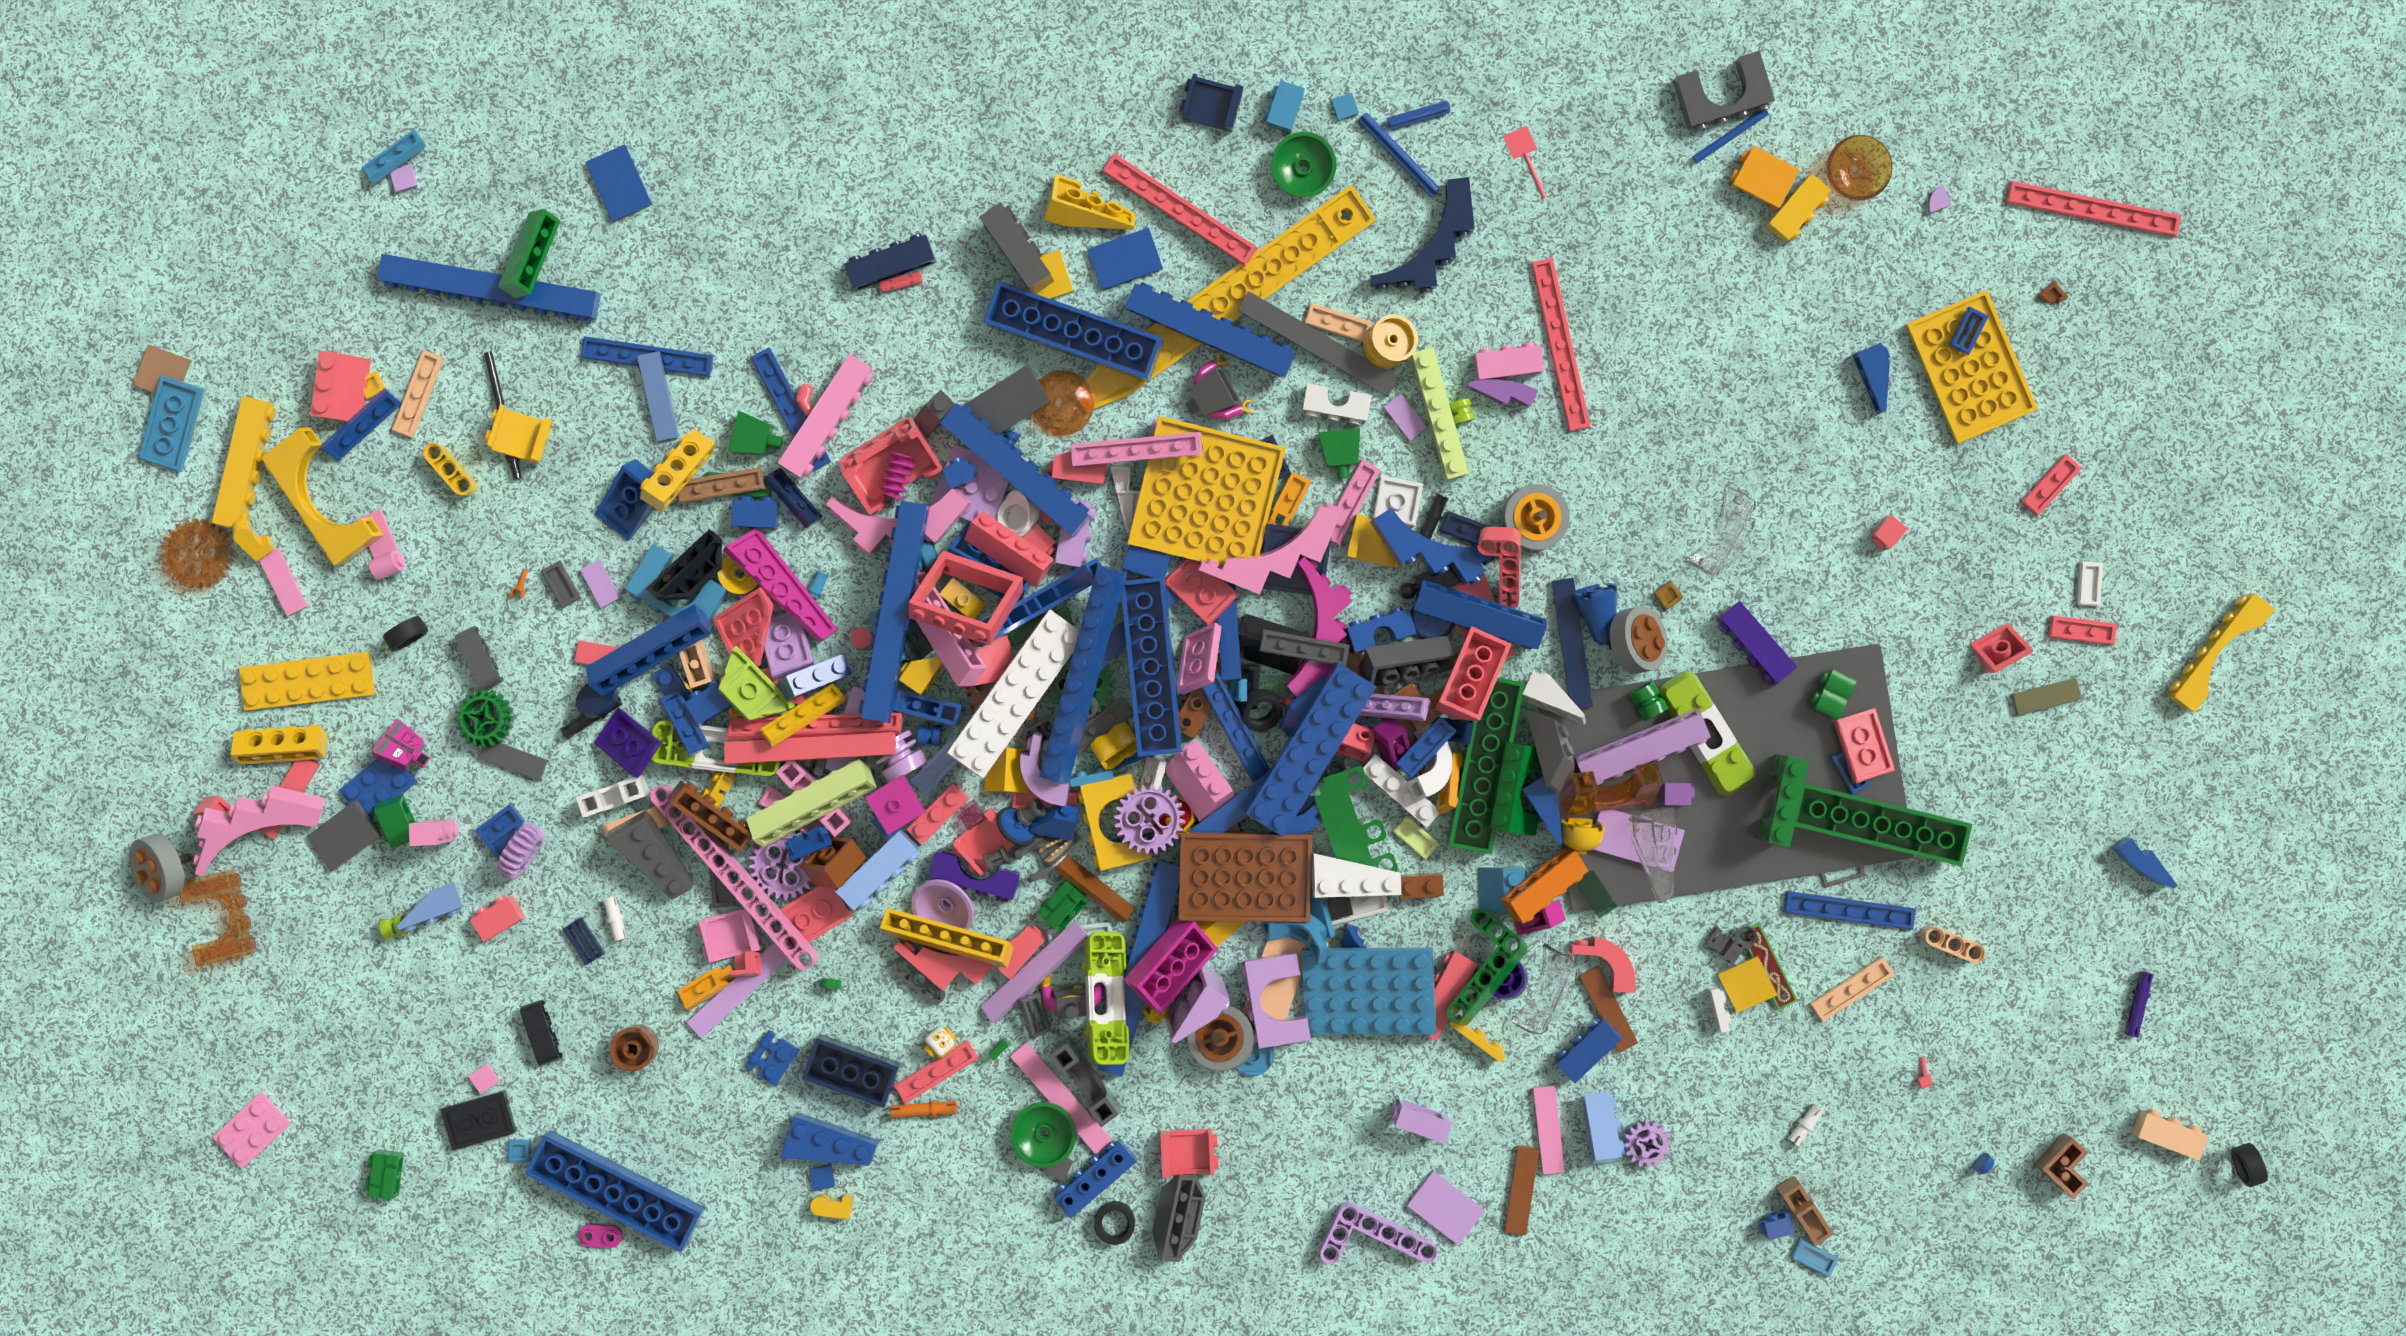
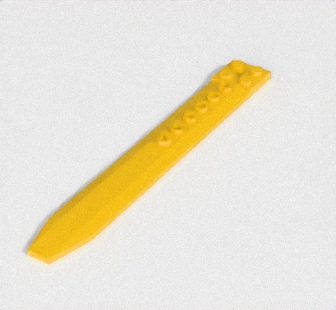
[1073,184,1376,413]

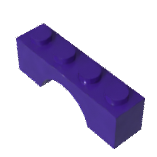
[929,850,1021,902]

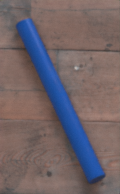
[1692,110,1769,164]

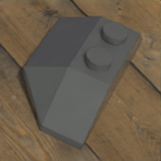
[1526,710,1574,793]
[1152,1174,1206,1262]

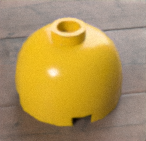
[1561,818,1605,854]

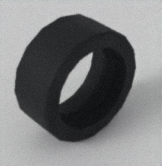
[383,616,428,651]
[1239,689,1283,732]
[2231,1143,2268,1187]
[1094,1201,1135,1245]

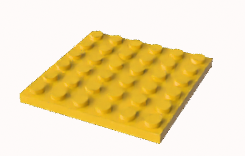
[1127,416,1286,567]

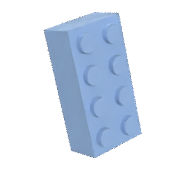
[836,829,922,911]

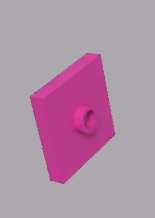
[865,774,927,835]

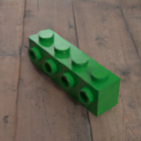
[498,209,561,298]

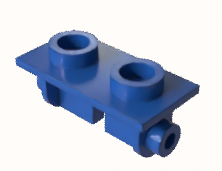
[784,826,832,861]

